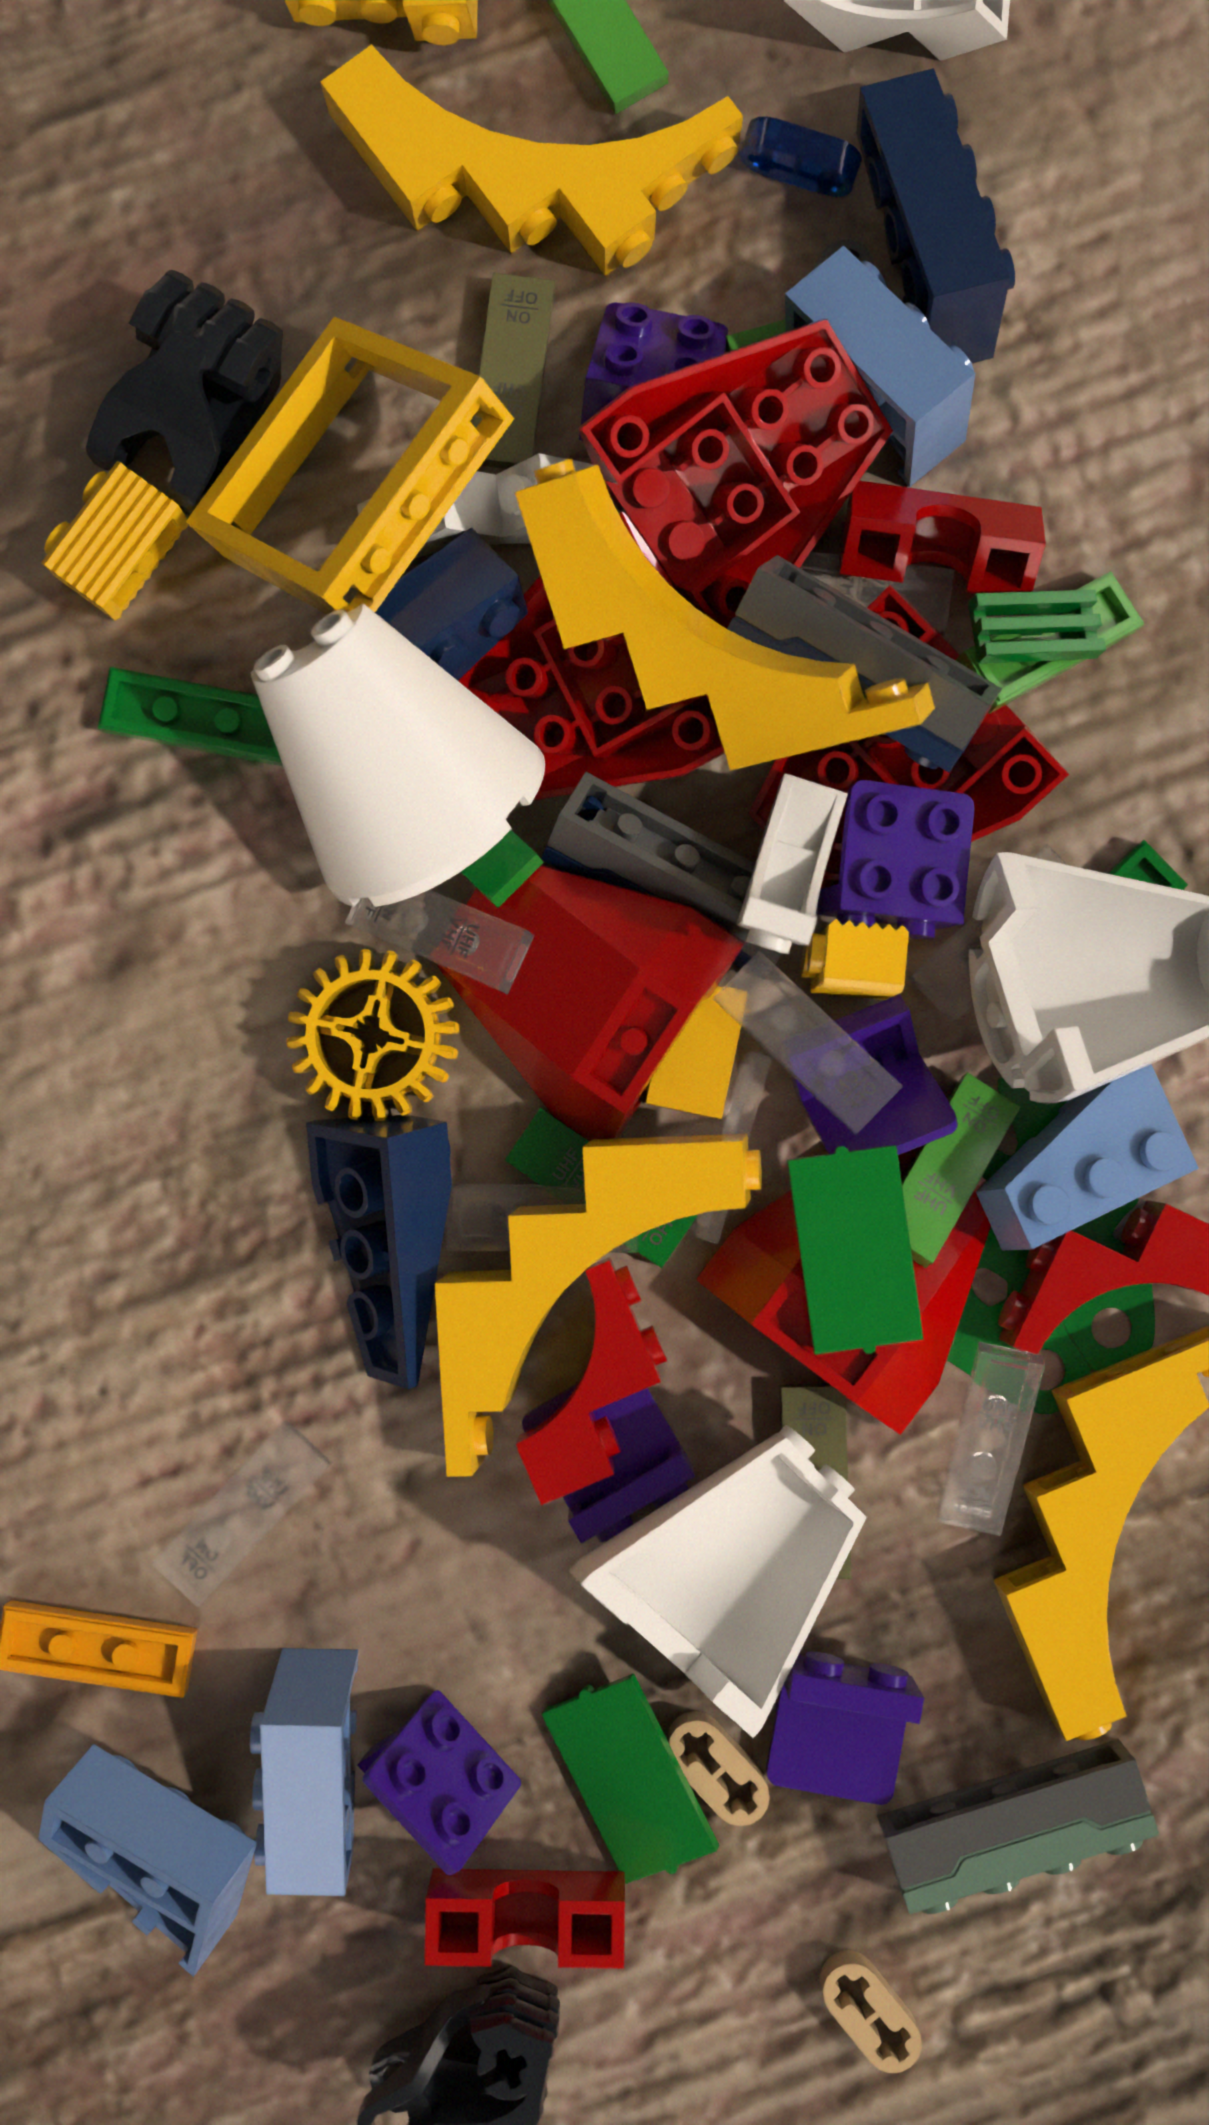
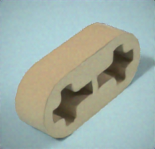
[667,1711,770,1826]
[819,1950,922,2073]

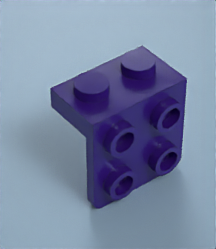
[579,302,728,441]
[816,780,975,939]
[781,994,958,1155]
[522,1381,695,1544]
[766,1652,924,1805]

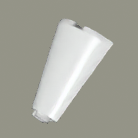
[250,604,545,907]
[969,852,1209,1103]
[569,1425,867,1738]

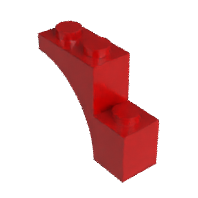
[998,1200,1209,1358]
[515,1257,667,1506]

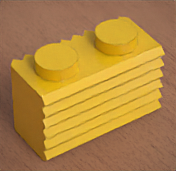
[41,461,188,621]
[801,919,909,1000]

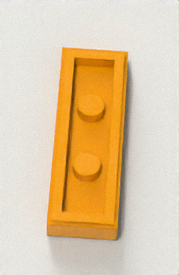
[0,1600,198,1698]

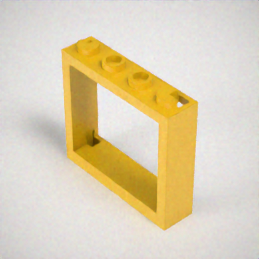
[186,316,514,615]

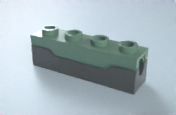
[877,1739,1159,1915]

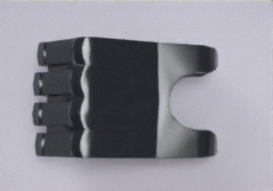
[86,270,283,516]
[357,1966,560,2125]

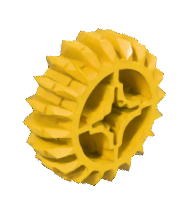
[286,949,460,1121]

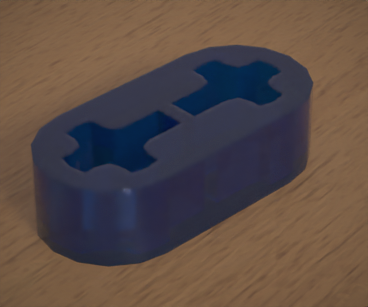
[739,116,862,197]

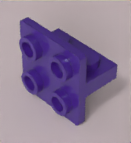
[357,1690,521,1876]

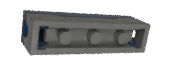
[727,555,1002,772]
[541,772,782,981]

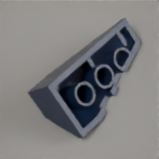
[306,1115,452,1389]

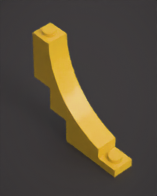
[515,458,935,771]
[435,1133,762,1477]
[993,1325,1209,1742]

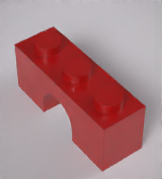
[840,480,1046,594]
[424,1868,625,1969]

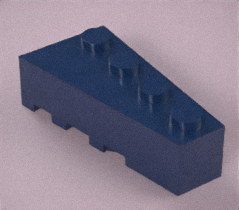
[856,68,1015,364]
[308,527,528,681]

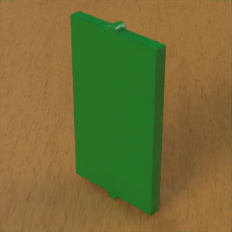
[787,1145,924,1355]
[541,1673,720,1884]

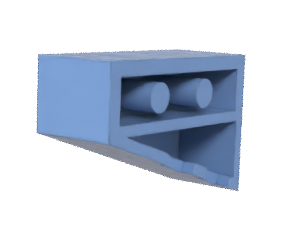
[785,245,976,488]
[976,1064,1199,1251]
[250,1648,358,1896]
[38,1744,257,1977]

